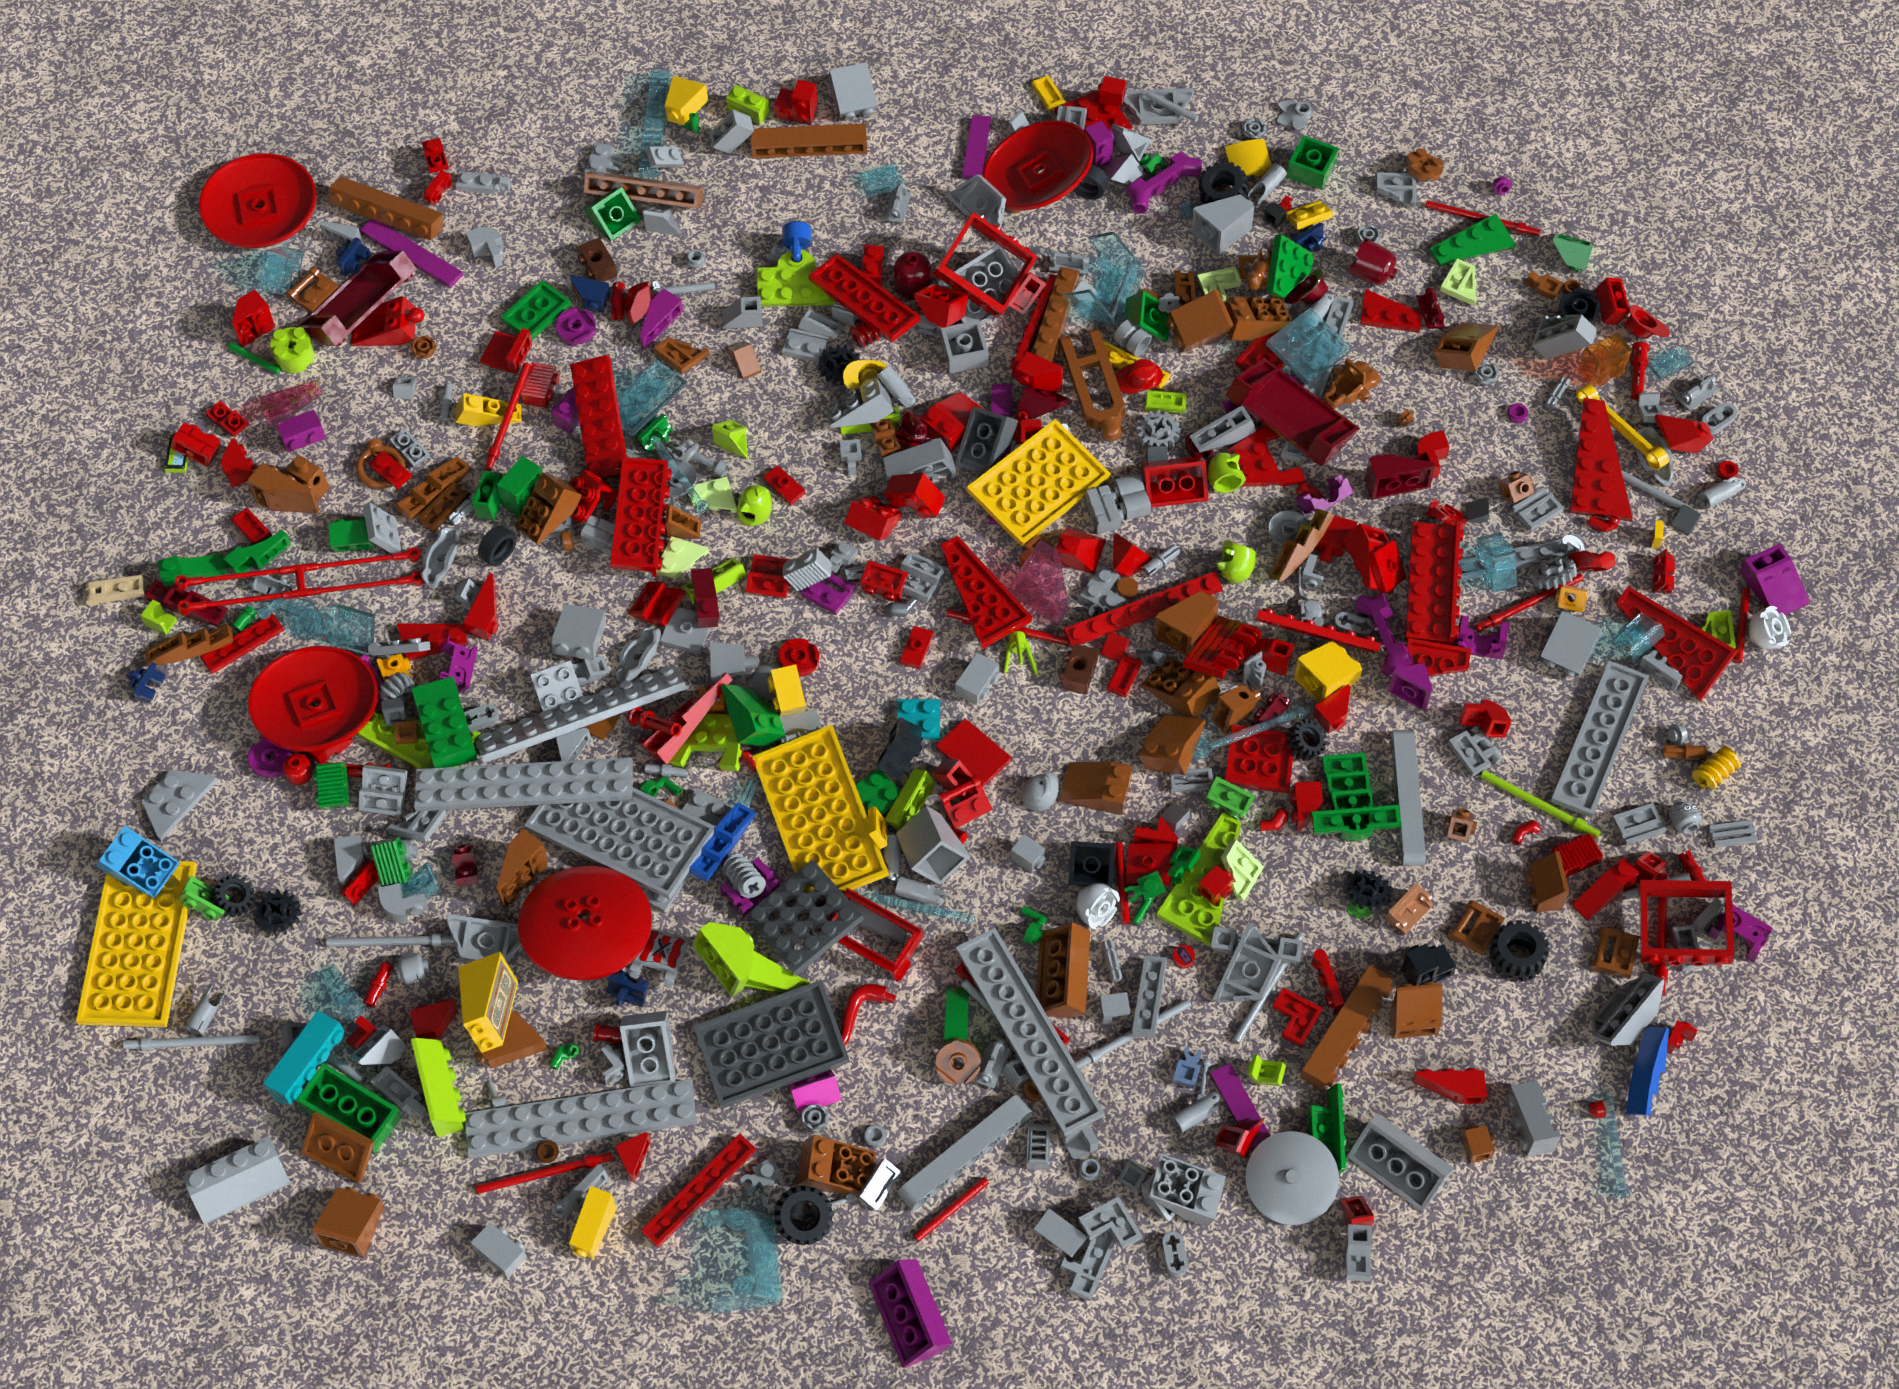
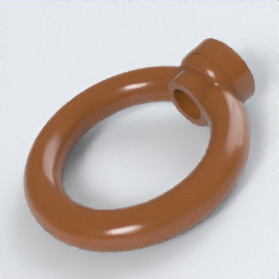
[356,439,405,489]

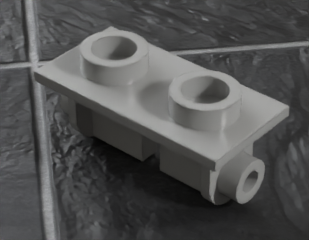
[884,183,911,223]
[1049,252,1090,275]
[1675,375,1719,411]
[249,571,295,601]
[1242,651,1266,689]
[973,1039,1011,1089]

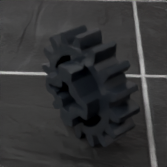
[818,345,861,386]
[1343,870,1392,911]
[252,889,302,937]

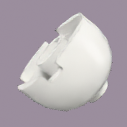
[1749,606,1791,650]
[1076,883,1120,929]

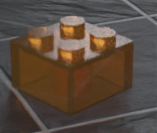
[1578,332,1632,387]

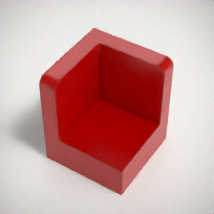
[1021,419,1042,444]
[346,1015,377,1051]

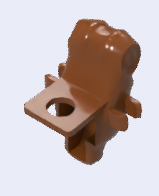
[1238,248,1273,292]
[1323,358,1381,409]

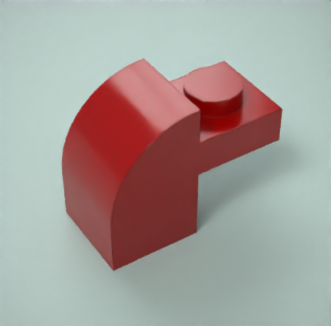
[1415,430,1450,478]
[1458,699,1512,738]

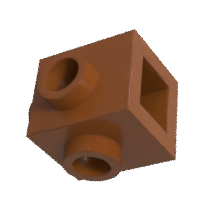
[1498,471,1535,503]
[1444,808,1477,842]

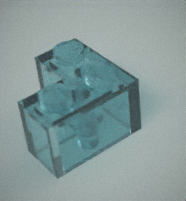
[259,246,304,294]
[1474,532,1517,593]

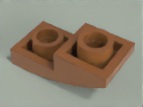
[870,418,901,459]

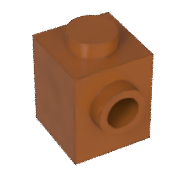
[1461,1125,1495,1164]

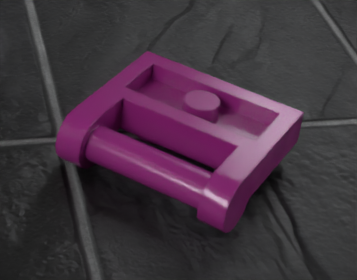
[801,573,857,615]

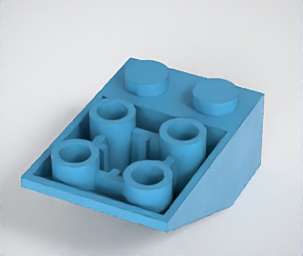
[96,826,180,899]

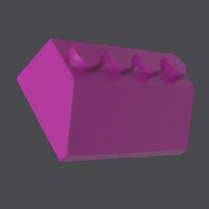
[868,1259,952,1368]

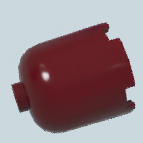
[1347,238,1398,286]
[894,251,933,300]

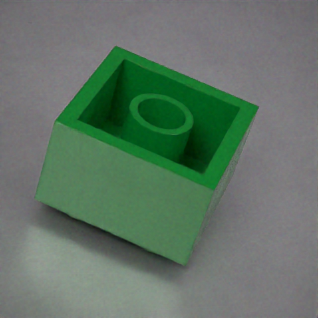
[1286,135,1339,190]
[496,456,542,516]

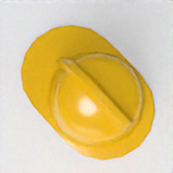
[843,360,887,390]

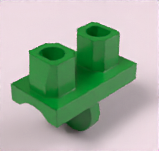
[634,413,673,453]

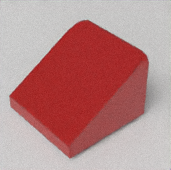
[1100,632,1129,663]

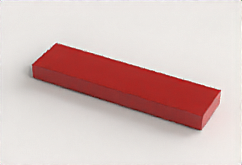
[200,613,285,674]

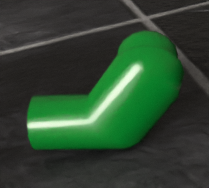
[548,1043,579,1070]

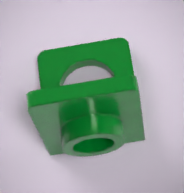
[1137,153,1167,178]

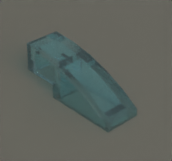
[314,963,367,1023]

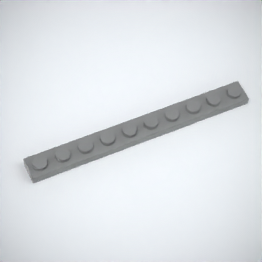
[1281,296,1354,463]

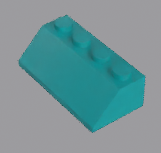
[263,1010,345,1105]

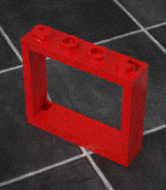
[932,212,1038,318]
[1639,880,1734,967]

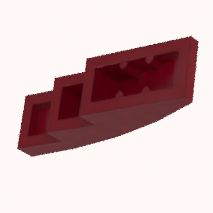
[144,579,228,626]

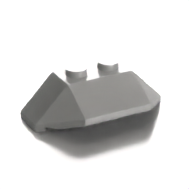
[1591,973,1664,1046]

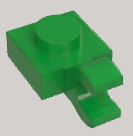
[1168,845,1201,885]

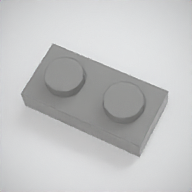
[645,147,683,168]

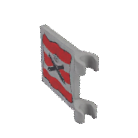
[630,929,690,988]

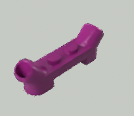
[1126,151,1202,214]
[1355,593,1413,678]

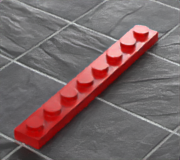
[1063,571,1223,649]

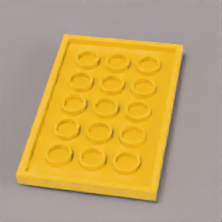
[966,419,1111,547]

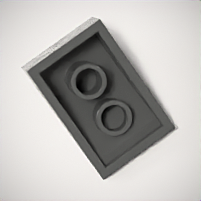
[955,406,1018,474]

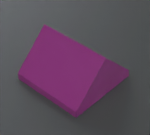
[1388,663,1433,712]

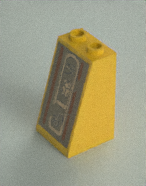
[458,952,518,1053]

